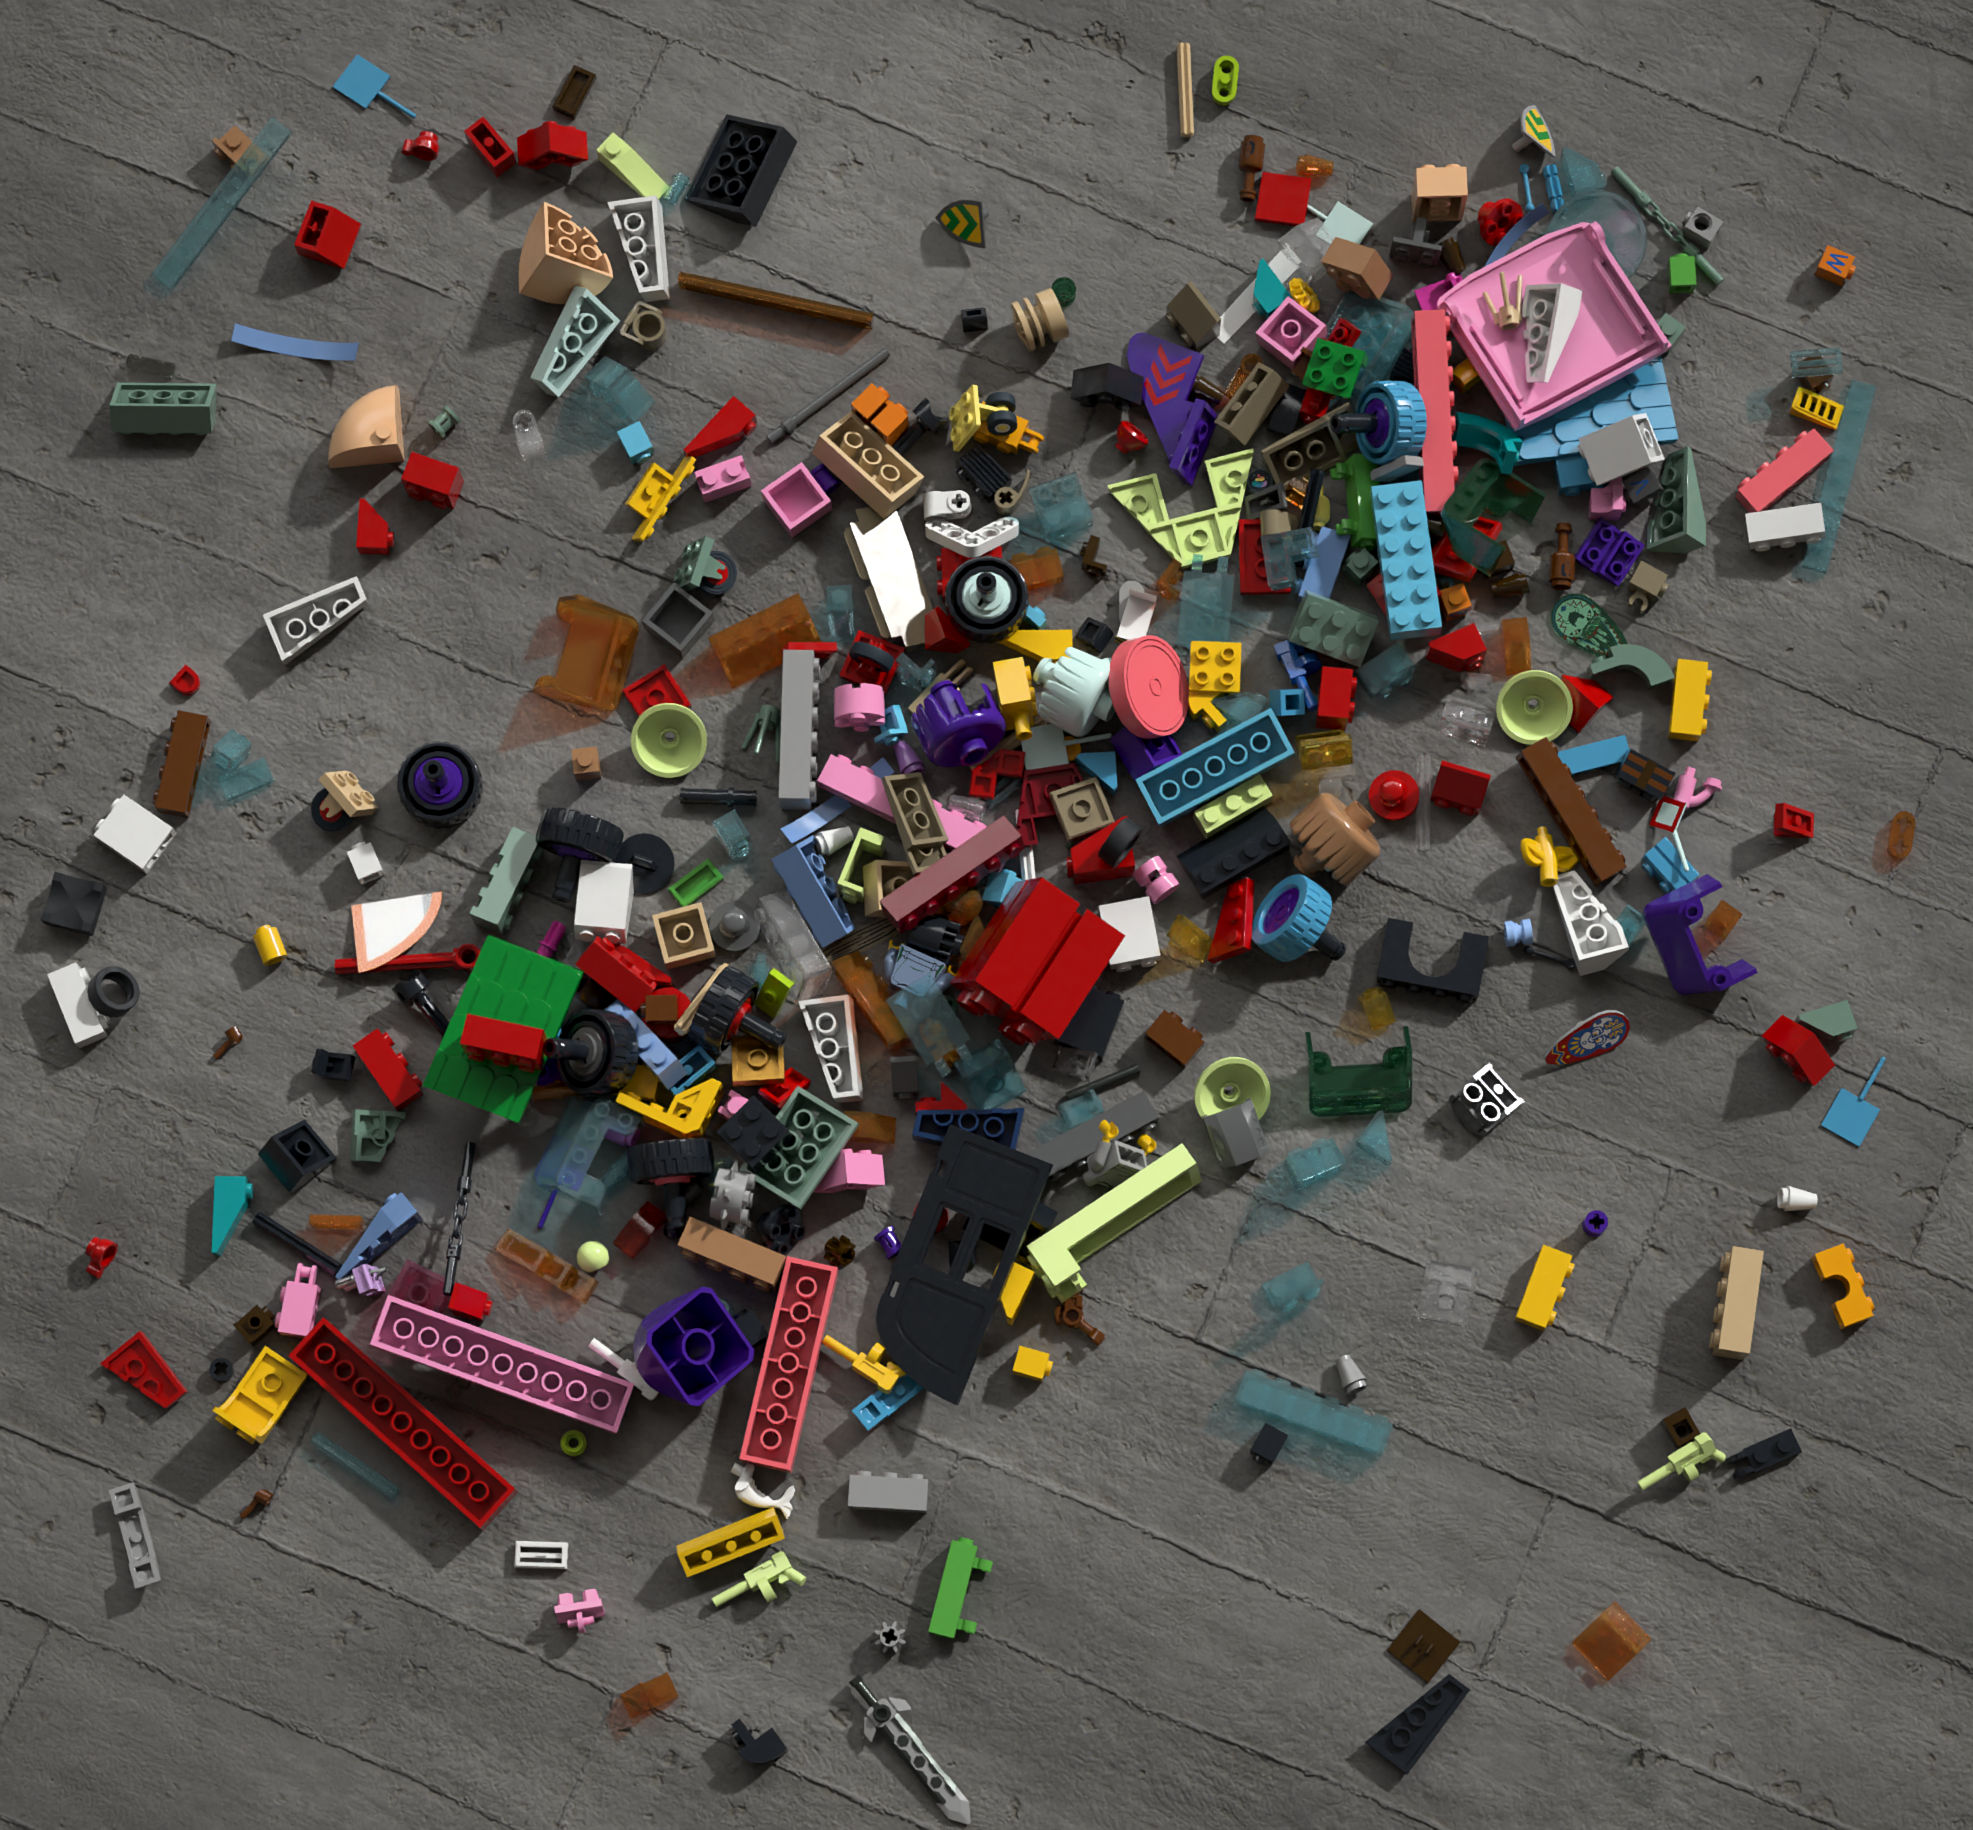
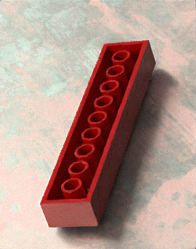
[288,1317,518,1531]

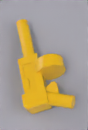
[822,1335,906,1394]

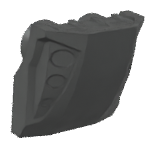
[1449,1063,1524,1136]
[1202,1098,1270,1168]

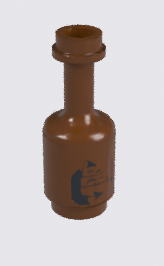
[1238,135,1265,202]
[1549,522,1575,590]

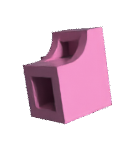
[1589,477,1626,520]

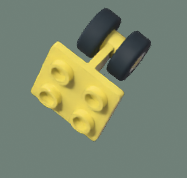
[949,384,1017,452]

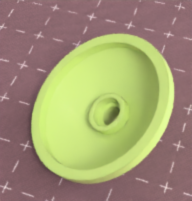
[1496,670,1573,745]
[631,703,707,778]
[1194,1057,1271,1120]

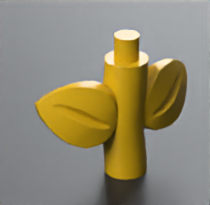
[1521,826,1579,887]

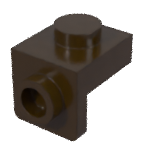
[1080,535,1107,577]

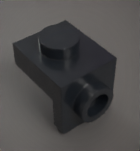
[311,1048,356,1082]

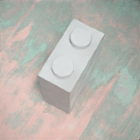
[94,794,177,874]
[1099,896,1161,972]

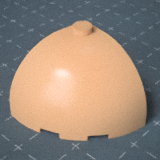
[519,202,613,304]
[328,385,404,468]

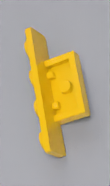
[625,456,696,542]

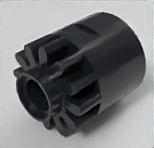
[906,915,965,966]

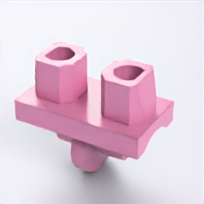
[554,1589,605,1634]

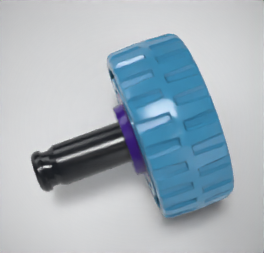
[1330,381,1427,465]
[1252,874,1346,962]

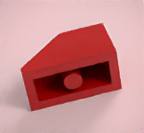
[356,498,395,555]
[448,1282,493,1322]

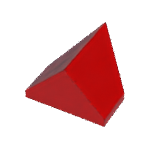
[925,606,971,653]
[1561,675,1613,734]

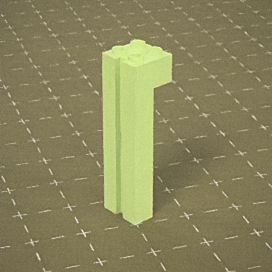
[1027,1144,1202,1303]

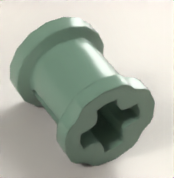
[427,405,461,439]

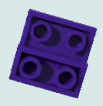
[1575,517,1645,587]

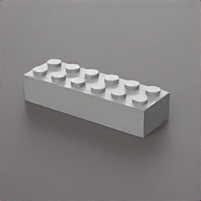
[779,650,820,810]

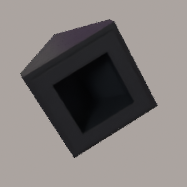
[961,307,988,333]

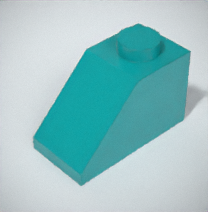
[1252,258,1292,320]

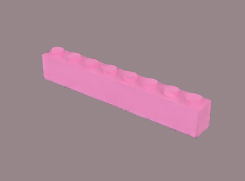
[817,754,1006,872]

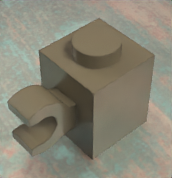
[1627,561,1669,613]

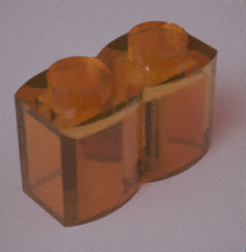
[1008,546,1064,591]

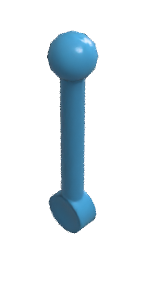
[1519,164,1535,213]

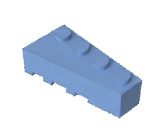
[772,835,856,948]

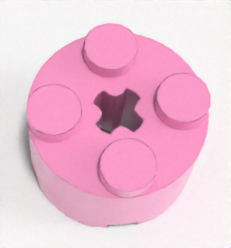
[834,683,885,732]

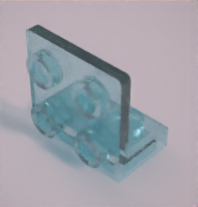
[1261,1261,1324,1314]

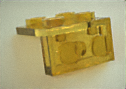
[1295,730,1353,771]

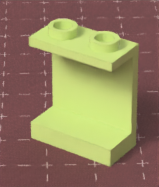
[837,827,886,904]

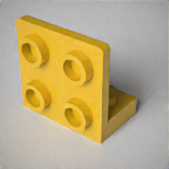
[1189,641,1241,700]

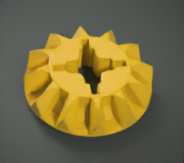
[1289,278,1320,313]

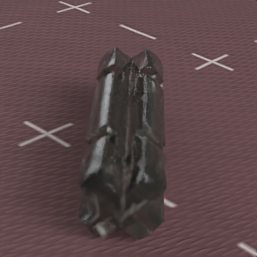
[126,354,176,377]

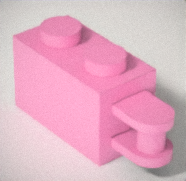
[275,1263,321,1338]

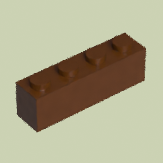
[153,710,211,818]

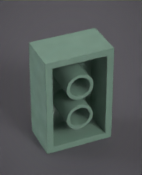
[1287,590,1379,667]

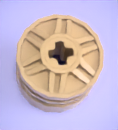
[1011,288,1069,352]

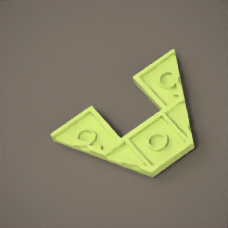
[1108,448,1254,569]

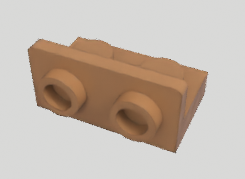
[211,125,270,181]

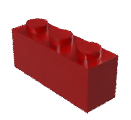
[575,936,657,1012]
[352,1028,424,1112]

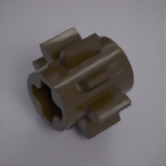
[823,1235,856,1267]

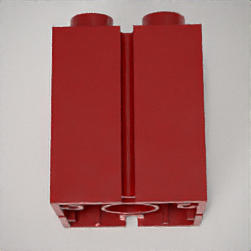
[950,877,1125,1046]

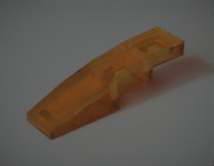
[494,1228,599,1304]

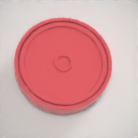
[1108,635,1189,739]

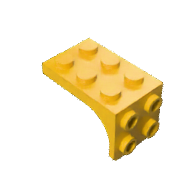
[212,1346,309,1445]

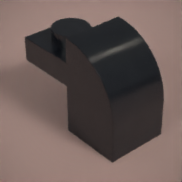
[731,1718,789,1765]

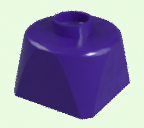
[633,1287,754,1406]

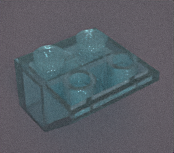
[1029,472,1093,542]

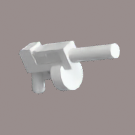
[588,1338,659,1401]

